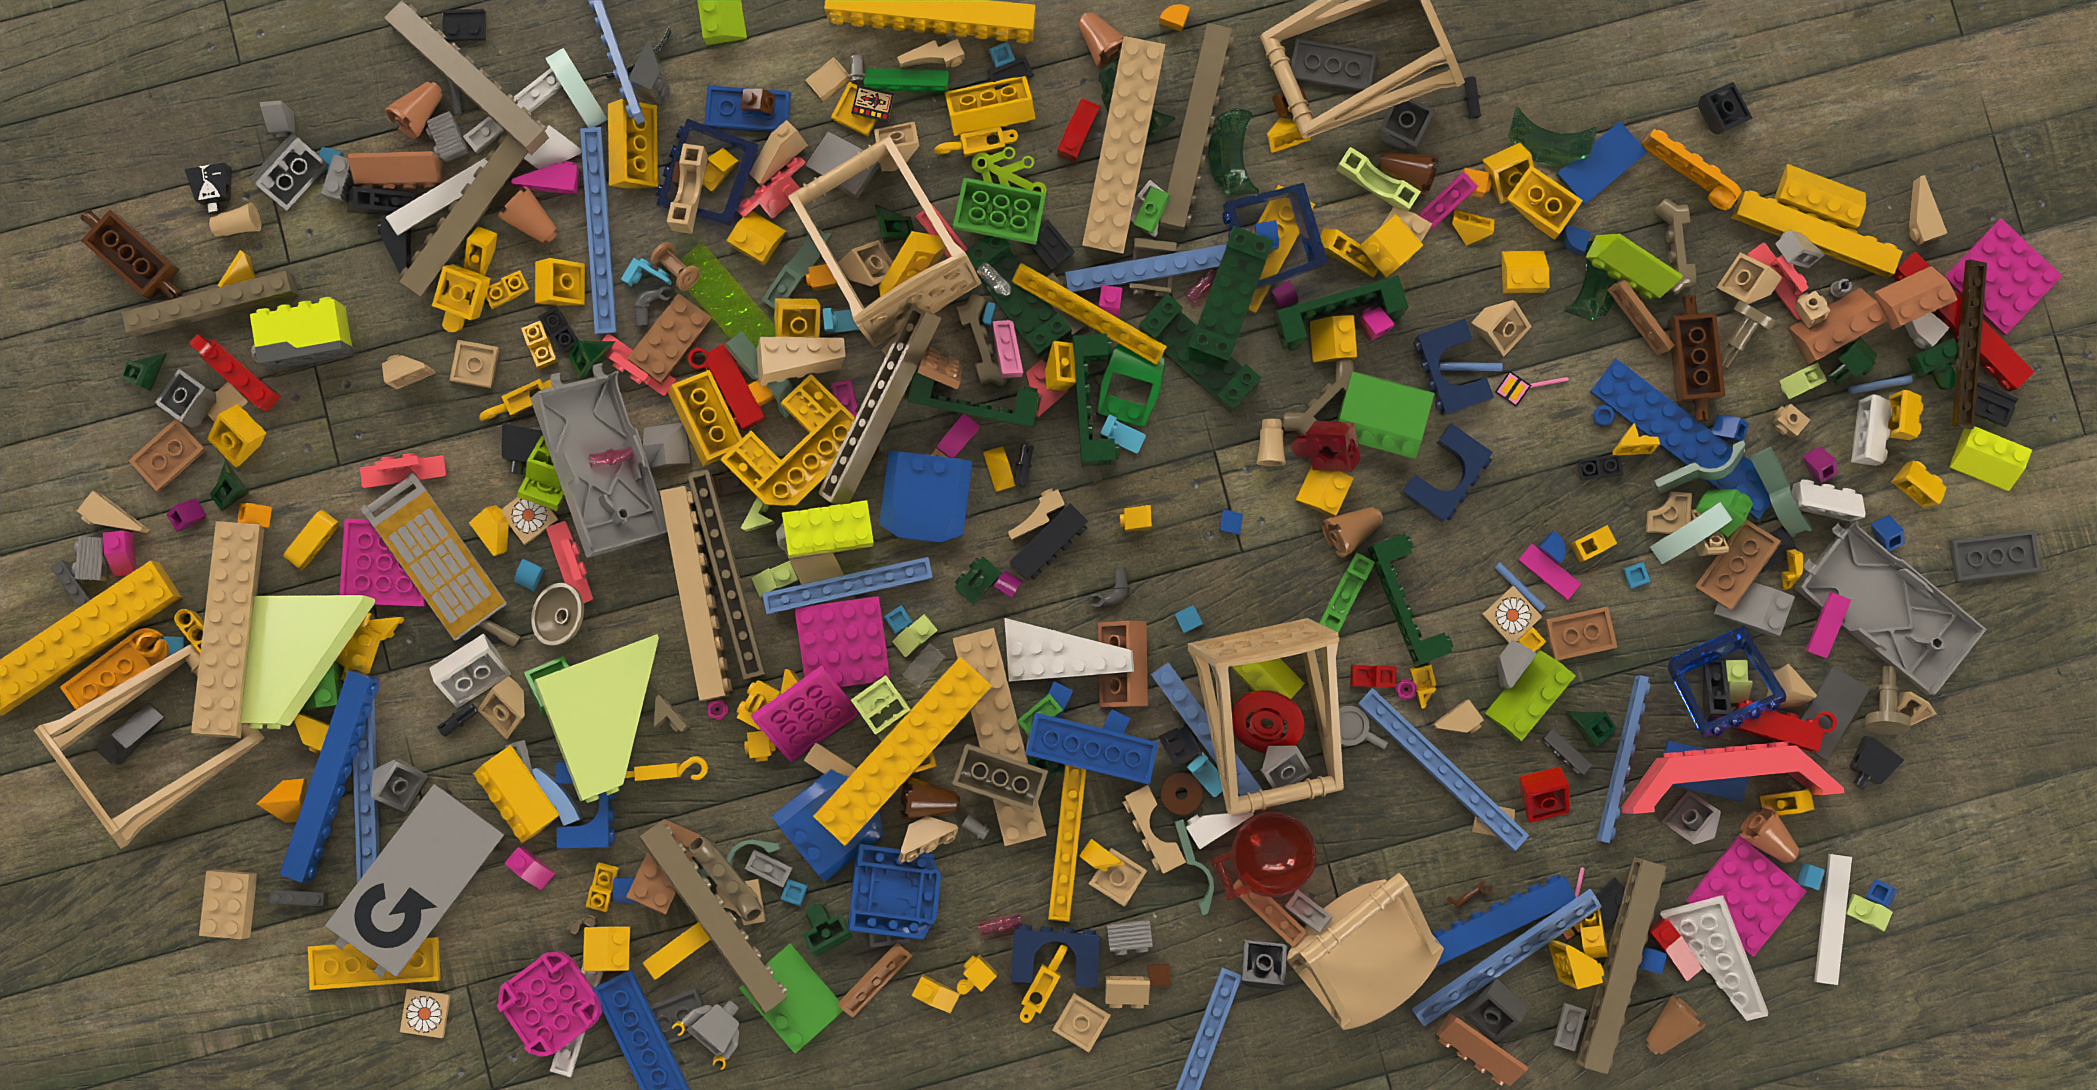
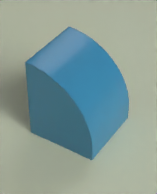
[515,559,546,592]
[1797,864,1825,891]

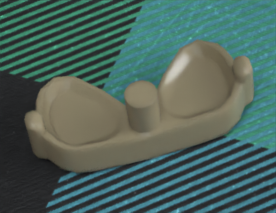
[567,915,597,934]

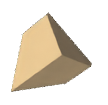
[1764,663,1817,709]
[1897,692,1937,726]

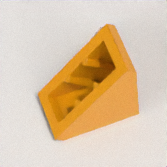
[257,778,306,823]

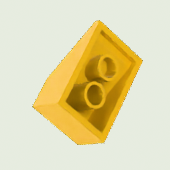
[1506,165,1583,240]

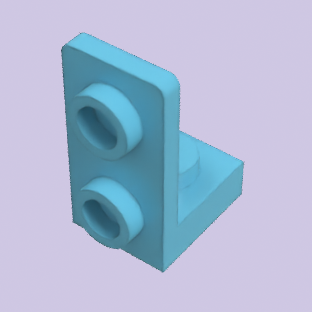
[621,258,672,287]
[823,308,860,334]
[1100,414,1146,454]
[1186,752,1223,797]

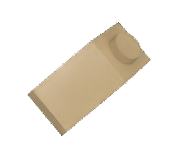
[1432,699,1484,734]

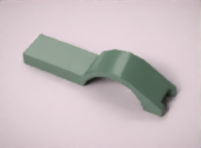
[762,222,832,309]
[724,331,794,418]
[1654,441,1746,495]
[1750,447,1812,538]
[1174,819,1214,915]
[697,839,782,878]

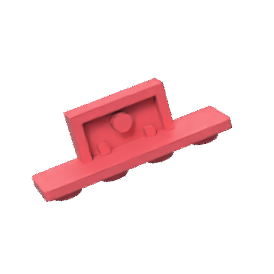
[737,156,806,219]
[1747,242,1809,320]
[602,334,676,396]
[360,453,447,488]
[546,521,593,603]

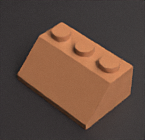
[1874,266,1958,330]

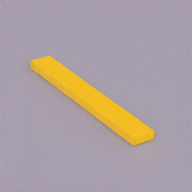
[1011,263,1167,365]
[1048,765,1086,922]

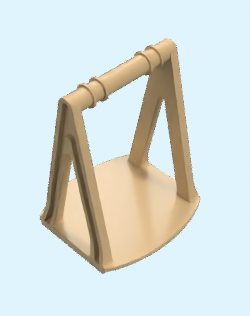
[1260,0,1465,138]
[788,136,982,348]
[1188,618,1344,816]
[34,644,265,849]
[1286,873,1444,1030]

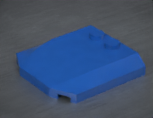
[879,451,973,543]
[772,769,884,882]
[848,844,941,940]

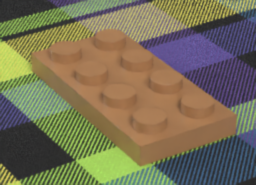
[627,293,712,384]
[918,348,962,389]
[1695,519,1781,611]
[626,819,701,915]

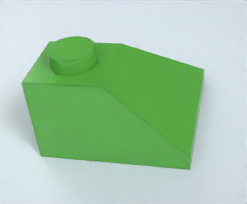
[524,656,569,718]

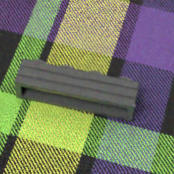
[51,560,93,608]
[1541,729,1592,775]
[269,889,328,906]

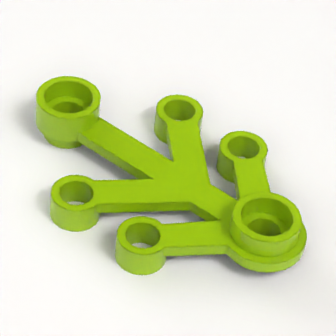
[972,147,1047,193]

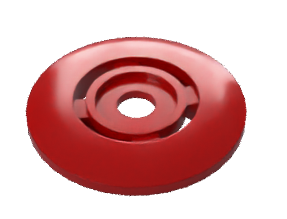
[1232,690,1305,753]

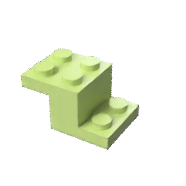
[851,675,911,741]

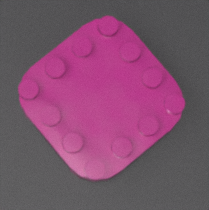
[497,951,603,1056]

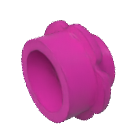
[1396,679,1417,700]
[707,699,728,720]

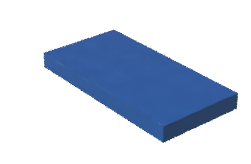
[704,85,791,133]
[1556,121,1647,206]
[1663,741,1748,802]

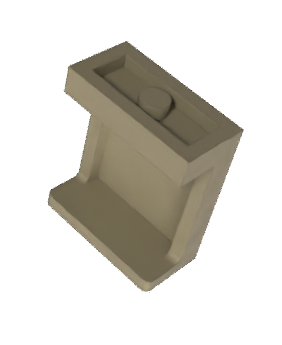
[1129,238,1177,298]

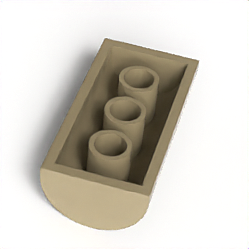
[952,744,1048,812]

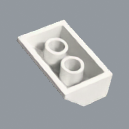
[1851,395,1892,466]
[1792,480,1865,522]
[429,634,511,709]

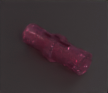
[1185,268,1218,303]
[589,447,633,467]
[978,912,1023,936]

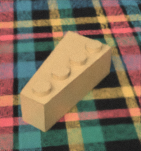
[757,337,846,386]

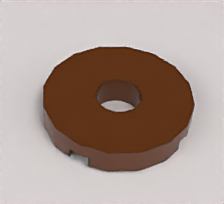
[1160,772,1203,815]

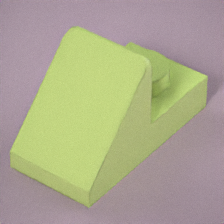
[741,497,775,532]
[751,561,798,598]
[892,614,938,658]
[1726,660,1753,703]
[1846,894,1893,932]

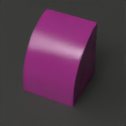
[1269,280,1299,310]
[1803,446,1838,484]
[166,498,207,532]
[994,570,1023,599]

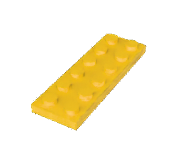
[1248,185,1315,314]
[308,937,441,990]

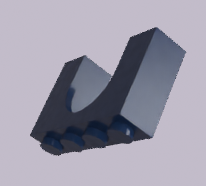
[1414,319,1494,417]
[1401,423,1493,523]
[1011,925,1100,988]

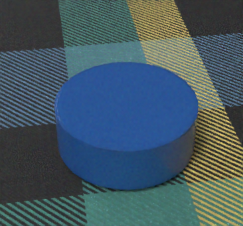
[1592,405,1615,427]

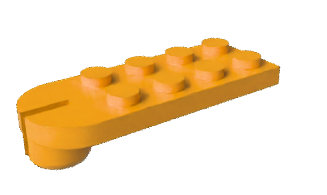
[1641,129,1741,211]
[60,628,169,719]

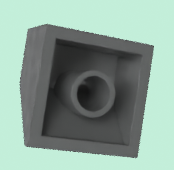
[1463,978,1529,1042]

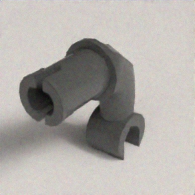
[633,286,672,327]
[1091,567,1130,608]

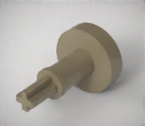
[1721,300,1776,368]
[1865,666,1911,735]

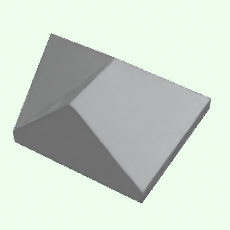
[643,423,691,469]
[1496,639,1537,689]
[1259,746,1312,789]
[371,759,428,813]
[1661,790,1721,844]

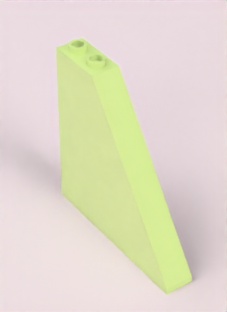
[240,595,375,729]
[534,634,659,803]

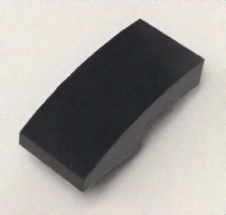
[538,305,579,353]
[1577,455,1623,481]

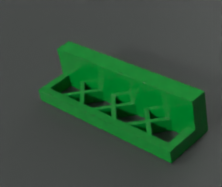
[864,68,949,93]

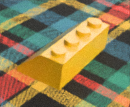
[944,76,1036,136]
[608,99,658,189]
[1774,164,1866,230]
[879,231,947,296]
[668,370,742,467]
[473,745,560,843]
[1548,940,1604,989]

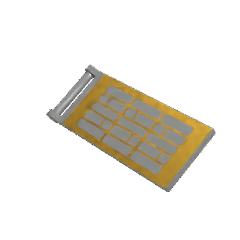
[360,471,507,640]

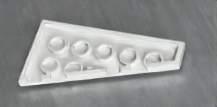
[1005,618,1134,681]
[1660,895,1768,1021]

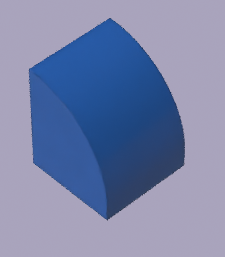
[1254,220,1279,250]
[1562,225,1591,256]
[1712,414,1749,443]
[1871,515,1905,552]
[1538,531,1566,564]
[613,877,636,904]
[1638,947,1667,974]

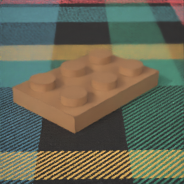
[128,418,207,492]
[1545,606,1618,661]

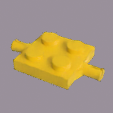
[335,612,382,681]

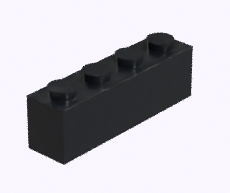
[1010,503,1088,581]

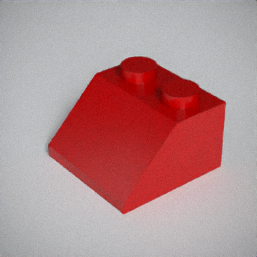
[1519,767,1570,823]

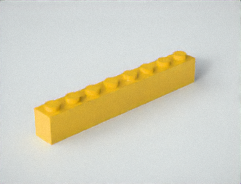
[1731,190,1903,278]

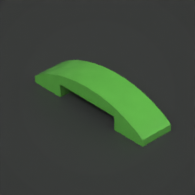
[1319,552,1375,633]

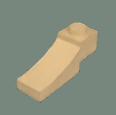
[897,39,965,69]
[1008,488,1065,541]

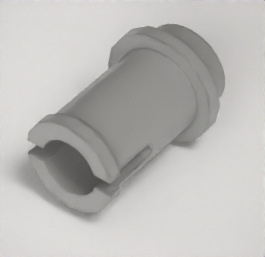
[849,55,866,83]
[1830,279,1852,298]
[962,815,990,840]

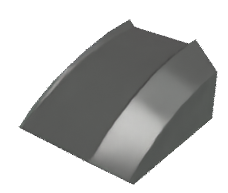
[1378,99,1435,152]
[155,368,216,428]

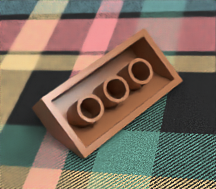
[348,151,443,190]
[1787,288,1888,364]
[1098,621,1148,707]
[1435,1013,1528,1086]

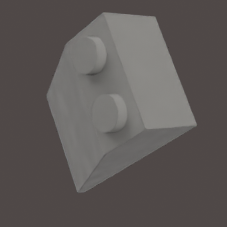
[805,132,880,200]
[1714,582,1795,637]

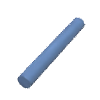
[1439,362,1503,371]
[1848,375,1913,395]
[1494,562,1546,612]

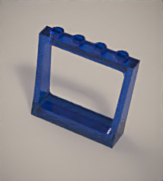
[655,118,759,226]
[1222,183,1328,290]
[1668,625,1787,738]

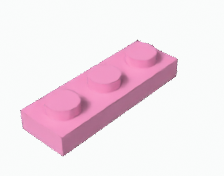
[991,320,1023,378]

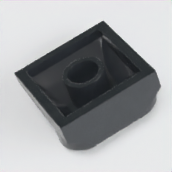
[1698,82,1753,135]
[1241,940,1287,990]

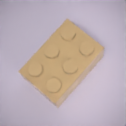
[199,870,257,939]

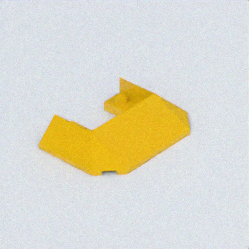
[720,374,855,506]

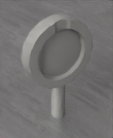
[1339,706,1388,749]

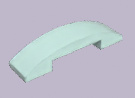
[545,48,608,128]
[1650,502,1733,564]

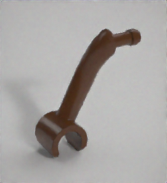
[1447,881,1493,908]

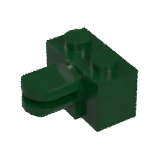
[1828,336,1877,385]
[1907,338,1958,390]
[955,556,1002,605]
[802,903,853,958]

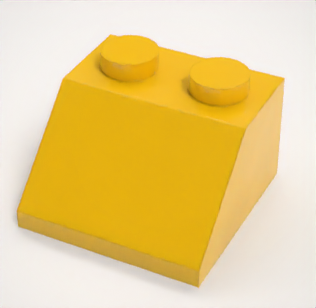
[1483,143,1534,204]
[726,211,787,267]
[1359,214,1423,278]
[1501,251,1550,293]
[535,258,585,306]
[774,298,821,338]
[1309,315,1357,363]
[1888,390,1923,440]
[207,404,266,468]
[1891,460,1947,509]
[1296,466,1354,517]
[583,927,630,971]

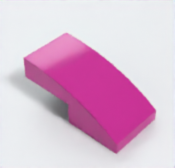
[936,414,980,458]

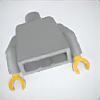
[672,1001,739,1070]

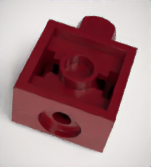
[1291,421,1361,472]

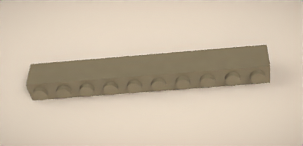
[384,1,549,155]
[1159,23,1234,232]
[399,133,528,299]
[818,304,942,504]
[688,469,767,680]
[639,822,787,1014]
[1576,857,1666,1074]

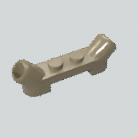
[1655,198,1696,295]
[956,294,1009,387]
[1282,359,1355,436]
[688,836,762,921]

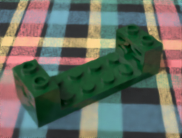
[1189,226,1274,362]
[965,235,1072,359]
[1273,275,1409,351]
[1138,293,1261,413]
[1073,333,1120,467]
[908,370,1042,427]
[1367,533,1453,666]

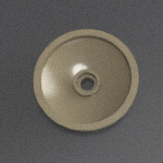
[531,583,584,646]

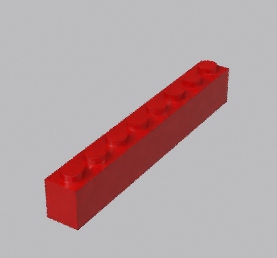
[1893,251,2035,392]

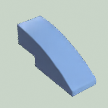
[532,768,583,826]

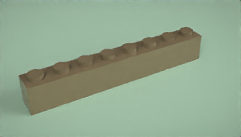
[121,271,298,337]

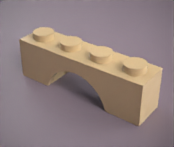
[667,144,708,234]
[1123,785,1186,874]

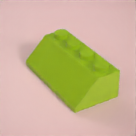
[697,0,747,45]
[1586,234,1683,300]
[1484,649,1576,741]

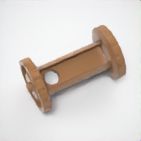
[650,242,700,291]

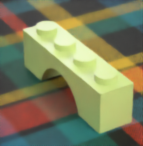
[1336,147,1421,211]

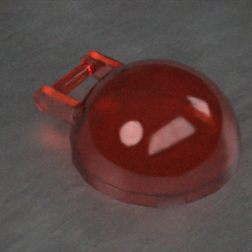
[1211,812,1316,900]

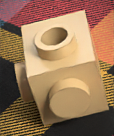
[1794,291,1830,329]
[1771,404,1810,438]

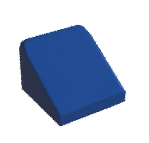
[1219,509,1243,535]
[1866,879,1897,909]

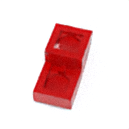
[1350,665,1397,688]

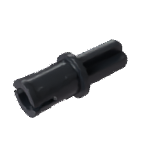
[1464,76,1481,119]
[1014,444,1034,487]
[437,703,478,737]

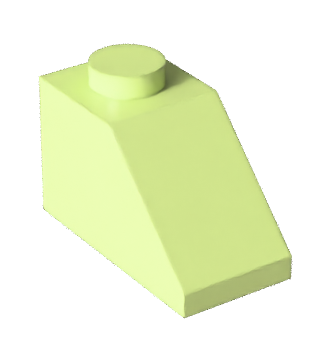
[1780,362,1827,399]

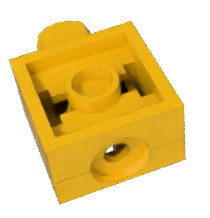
[432,264,491,332]
[736,680,781,730]

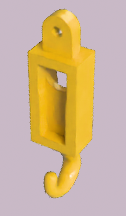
[934,126,1018,157]
[479,379,552,421]
[625,756,708,781]
[1020,943,1068,1023]

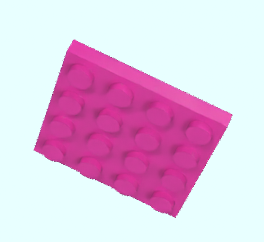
[1944,218,2062,336]
[340,519,426,607]
[795,596,891,687]
[751,666,860,762]
[1685,836,1807,957]

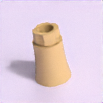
[209,203,261,237]
[1256,419,1286,467]

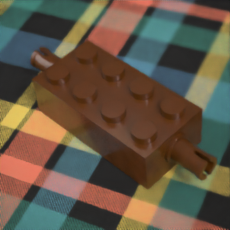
[80,209,183,300]
[1668,295,1725,422]

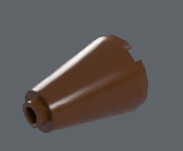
[1378,152,1439,197]
[900,776,960,819]

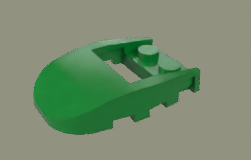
[1096,344,1165,428]

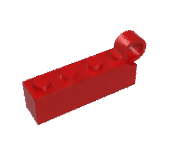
[189,333,281,412]
[688,343,766,431]
[1731,700,1837,753]

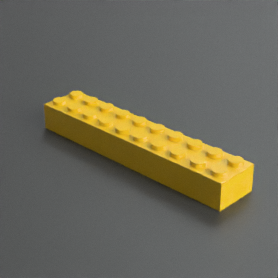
[824,0,1036,44]
[0,560,182,716]
[813,657,992,846]

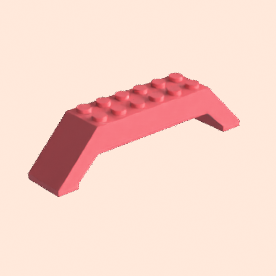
[1621,742,1844,814]

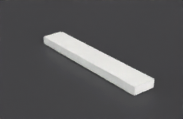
[463,68,563,154]
[386,158,488,236]
[1814,854,1852,985]
[550,966,604,1077]

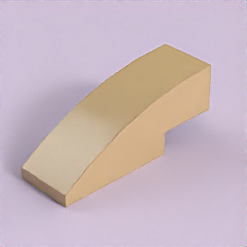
[804,742,857,777]

